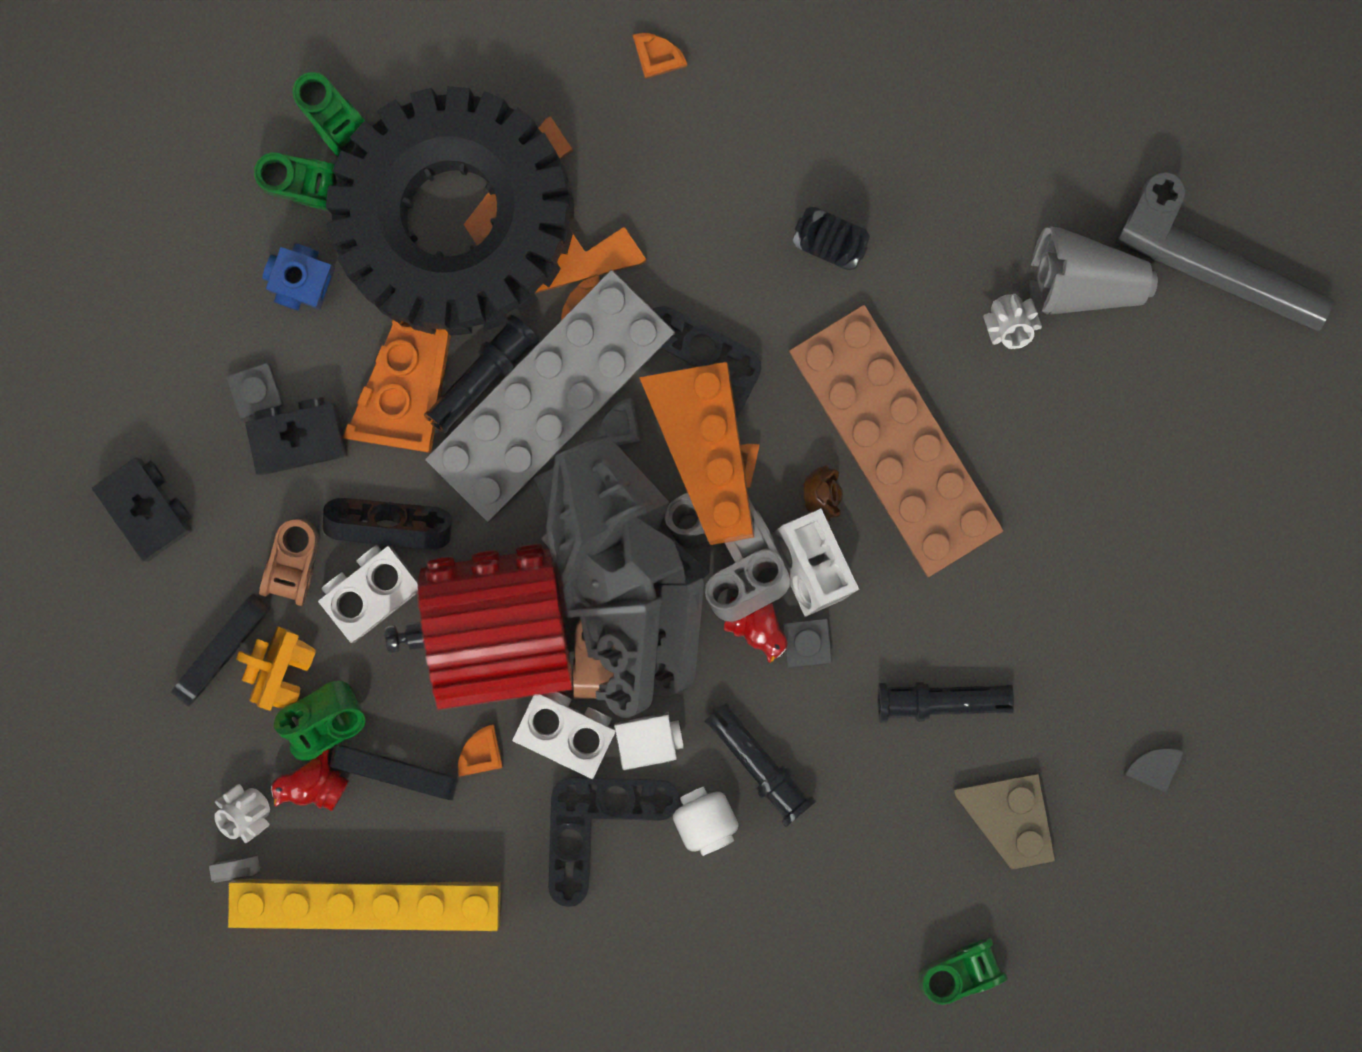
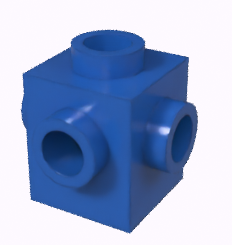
[262,243,335,311]

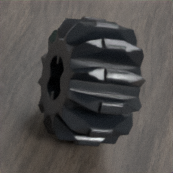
[792,207,870,270]

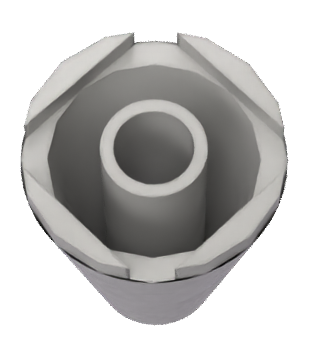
[1029,226,1158,315]

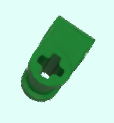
[292,72,365,157]
[254,152,336,211]
[273,681,365,761]
[918,937,1008,1005]

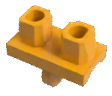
[236,626,316,711]

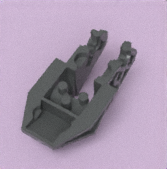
[546,436,704,718]

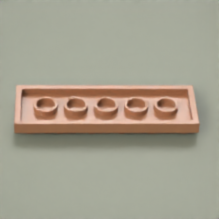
[789,305,1004,578]

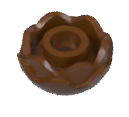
[804,465,843,521]

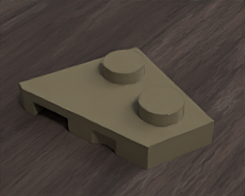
[953,773,1055,870]

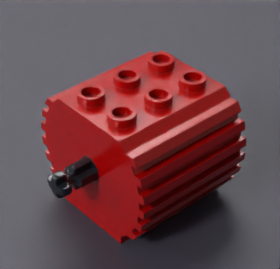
[384,544,572,710]

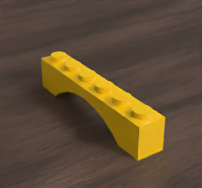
[228,879,501,931]

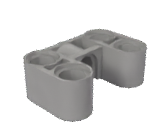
[665,492,790,622]

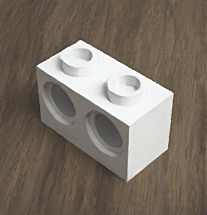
[771,509,859,617]
[318,545,418,643]
[512,692,616,779]
[615,713,684,770]

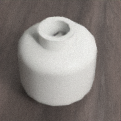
[673,787,739,856]

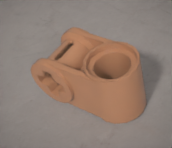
[259,518,320,607]
[573,619,615,699]

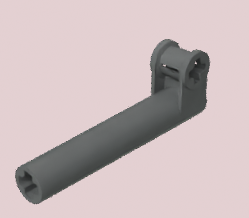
[1116,172,1334,332]

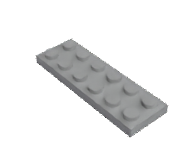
[425,270,676,522]

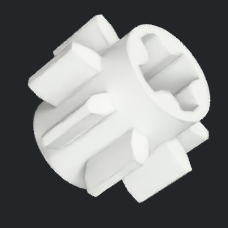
[983,294,1042,349]
[215,784,270,843]

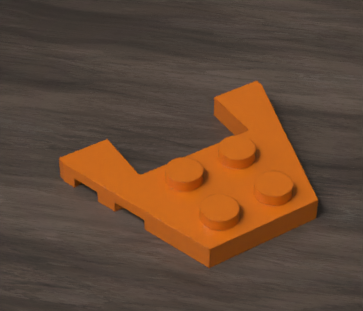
[463,116,647,294]

